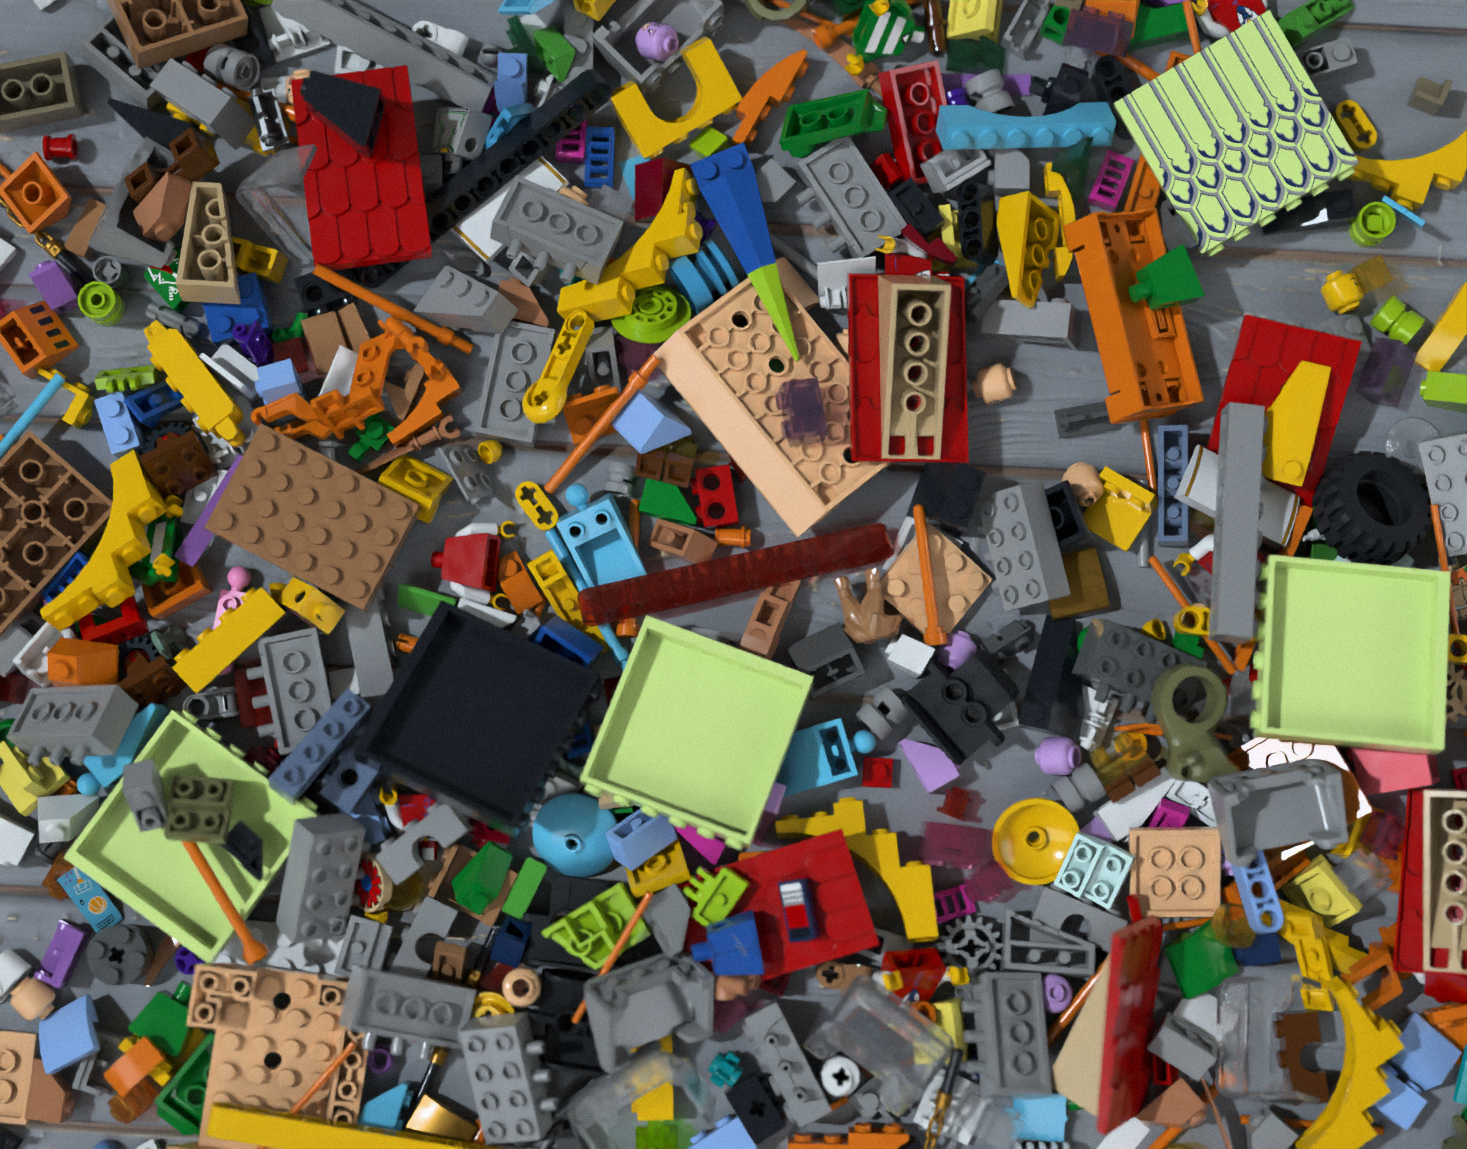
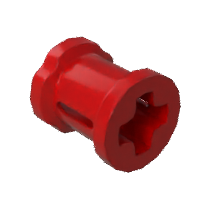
[42,134,78,161]

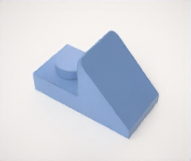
[494,52,528,111]

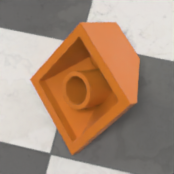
[47,637,119,687]

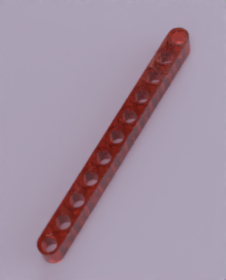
[577,523,894,626]

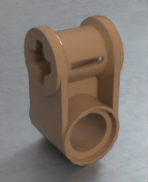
[815,960,874,997]

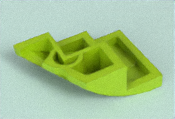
[542,881,653,970]

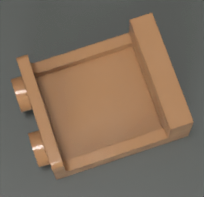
[427,842,519,928]

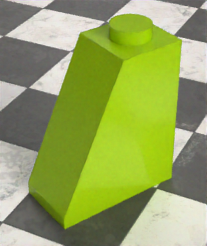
[1420,371,1467,413]

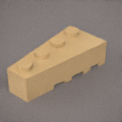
[176,181,241,304]

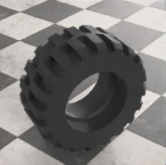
[1312,451,1432,566]

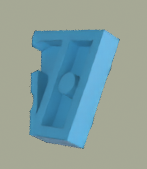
[483,103,536,150]

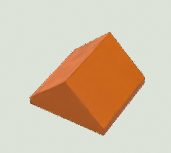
[0,152,71,234]
[140,560,213,620]

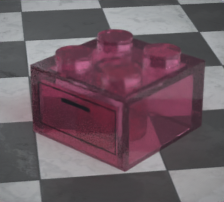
[917,821,986,871]

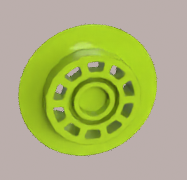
[611,285,691,344]

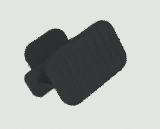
[901,648,1020,766]
[522,875,619,973]
[525,968,604,1076]

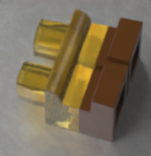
[634,437,697,488]
[1089,730,1162,804]

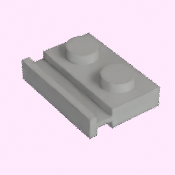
[334,914,394,977]

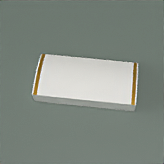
[450,156,569,264]
[1174,445,1300,550]

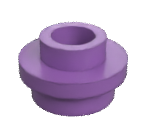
[366,1044,395,1074]

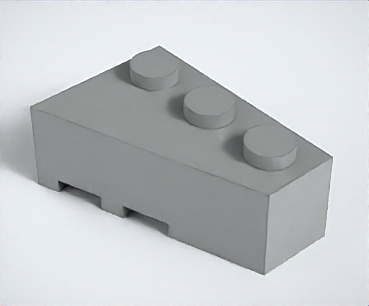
[81,14,163,110]
[150,58,255,150]
[413,265,518,333]
[981,295,1082,351]
[1000,909,1095,978]

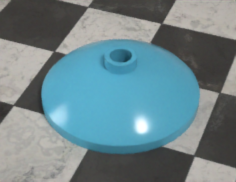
[532,792,618,877]

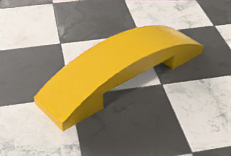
[1043,162,1076,282]
[526,549,610,655]
[1282,911,1335,1011]

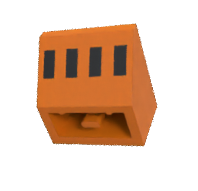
[0,300,80,380]

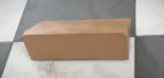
[63,198,106,261]
[336,302,372,354]
[301,311,347,375]

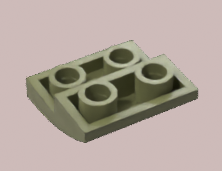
[164,775,234,844]

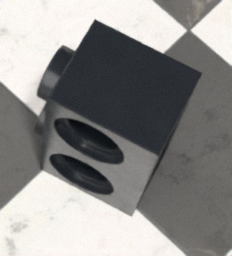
[293,268,360,316]

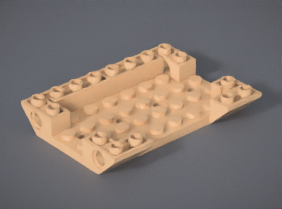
[654,256,894,538]
[167,963,368,1149]

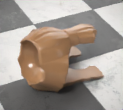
[834,568,904,645]

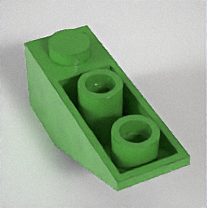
[1278,0,1355,50]

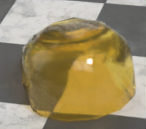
[385,871,424,911]
[1211,902,1256,949]

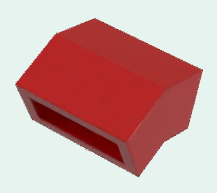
[1152,1053,1179,1085]

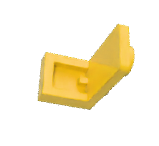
[37,367,95,430]

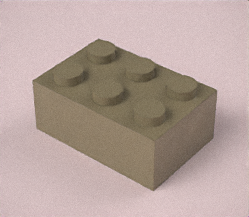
[0,51,84,133]

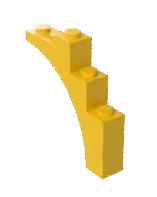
[1347,130,1467,212]
[557,168,703,327]
[40,449,167,632]
[775,797,938,943]
[1293,976,1405,1149]

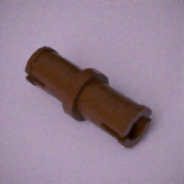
[922,0,948,55]

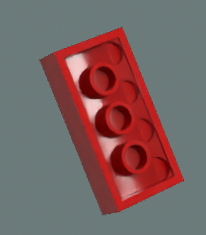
[878,60,947,184]

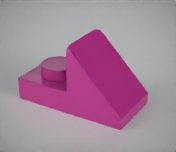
[1145,798,1190,827]

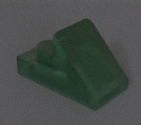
[503,15,545,75]
[946,35,1006,76]
[1051,136,1093,201]

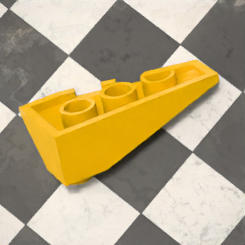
[996,191,1060,309]

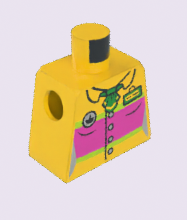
[276,577,345,635]

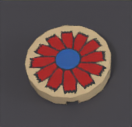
[353,852,393,912]

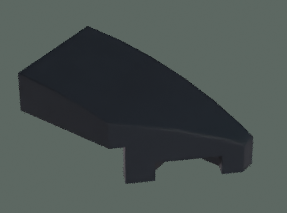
[220,820,263,882]

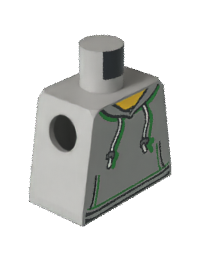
[432,107,492,175]

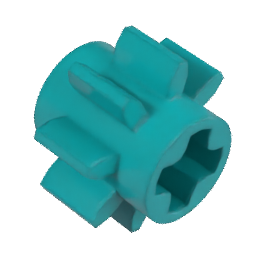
[707,1050,744,1088]

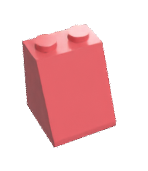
[1346,746,1441,795]

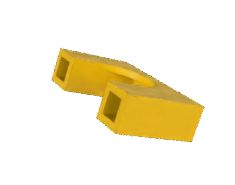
[609,37,742,159]

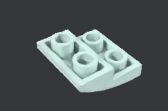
[1054,832,1136,910]

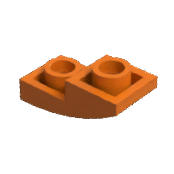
[103,1035,167,1098]

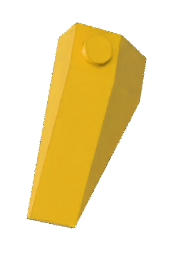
[1261,360,1331,487]

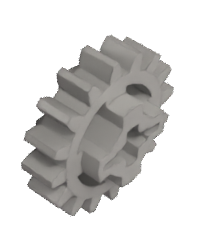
[938,915,1003,980]

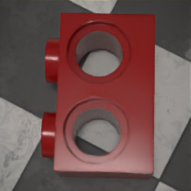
[690,464,739,530]

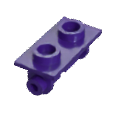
[232,319,274,367]

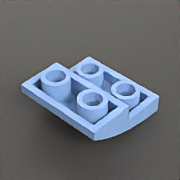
[39,994,101,1075]

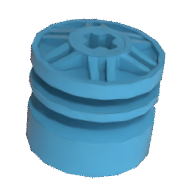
[668,238,739,315]

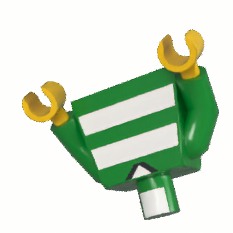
[844,0,925,76]
[128,495,184,586]

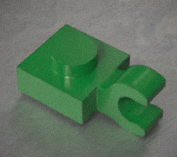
[348,414,395,463]

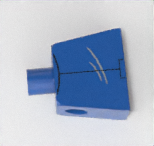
[691,910,764,975]

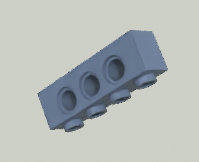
[1158,425,1189,546]
[268,688,371,805]
[319,697,383,814]

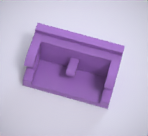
[34,919,92,989]

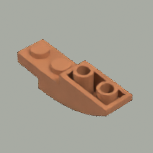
[739,571,802,661]

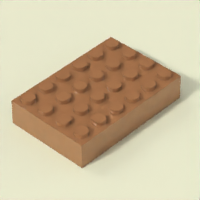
[106,0,248,70]
[204,424,422,613]
[0,430,112,636]

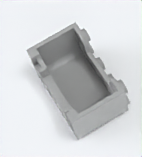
[592,0,724,96]

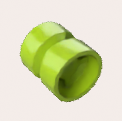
[1348,201,1396,248]
[78,281,125,326]
[1369,295,1425,349]

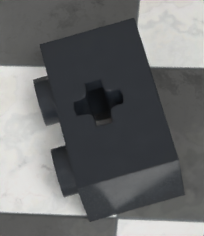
[724,1072,787,1146]

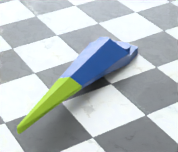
[690,142,799,362]

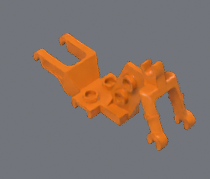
[251,314,447,440]
[1340,922,1413,1013]

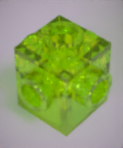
[635,1120,678,1149]

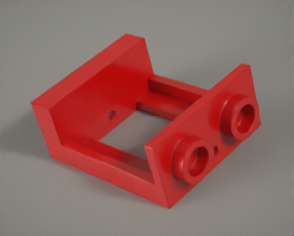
[67,583,150,645]

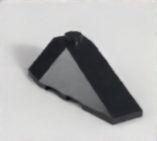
[1018,614,1085,741]

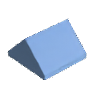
[611,389,691,454]
[1385,1011,1462,1092]

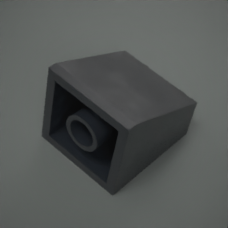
[300,70,386,159]
[906,462,986,536]

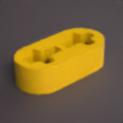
[1332,100,1377,152]
[515,481,559,532]

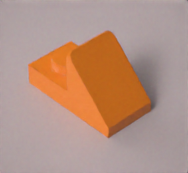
[497,550,544,616]

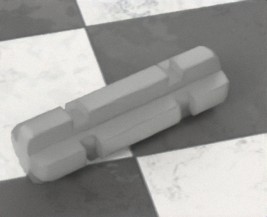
[145,302,202,338]

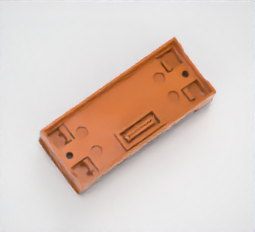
[1062,208,1204,425]

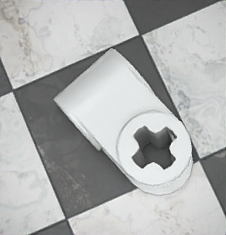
[412,20,469,57]
[0,948,32,1003]

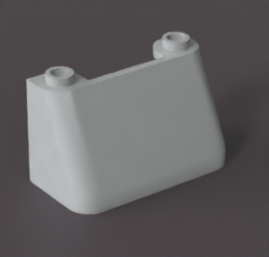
[87,137,208,268]
[1207,758,1348,867]
[584,950,714,1075]

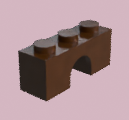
[124,127,220,204]
[1273,1009,1329,1106]

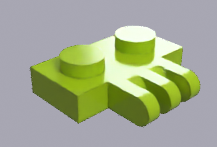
[94,364,159,393]
[683,866,750,928]

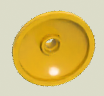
[991,797,1080,885]

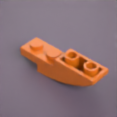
[732,49,810,147]
[788,1122,909,1149]

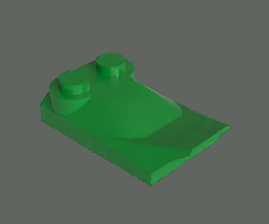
[779,89,888,158]
[154,1029,215,1136]

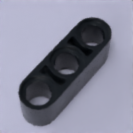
[1091,55,1133,140]
[957,179,999,266]

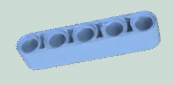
[1230,850,1284,934]

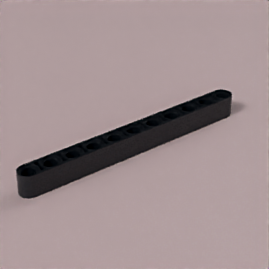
[353,69,612,289]

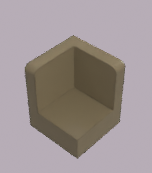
[1407,76,1453,116]

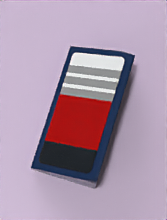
[778,877,820,942]

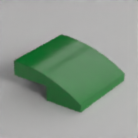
[1163,918,1239,1000]

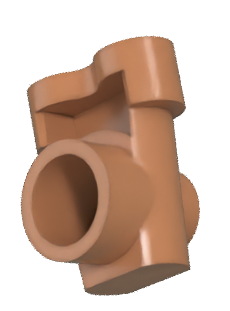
[710,970,760,1000]

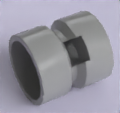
[204,43,260,91]
[965,69,1015,115]
[855,686,909,741]
[1050,763,1106,815]

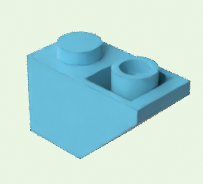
[358,1081,414,1131]

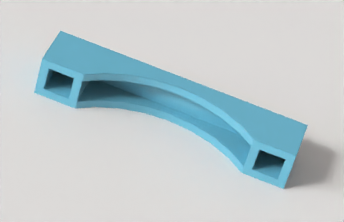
[936,102,1116,150]

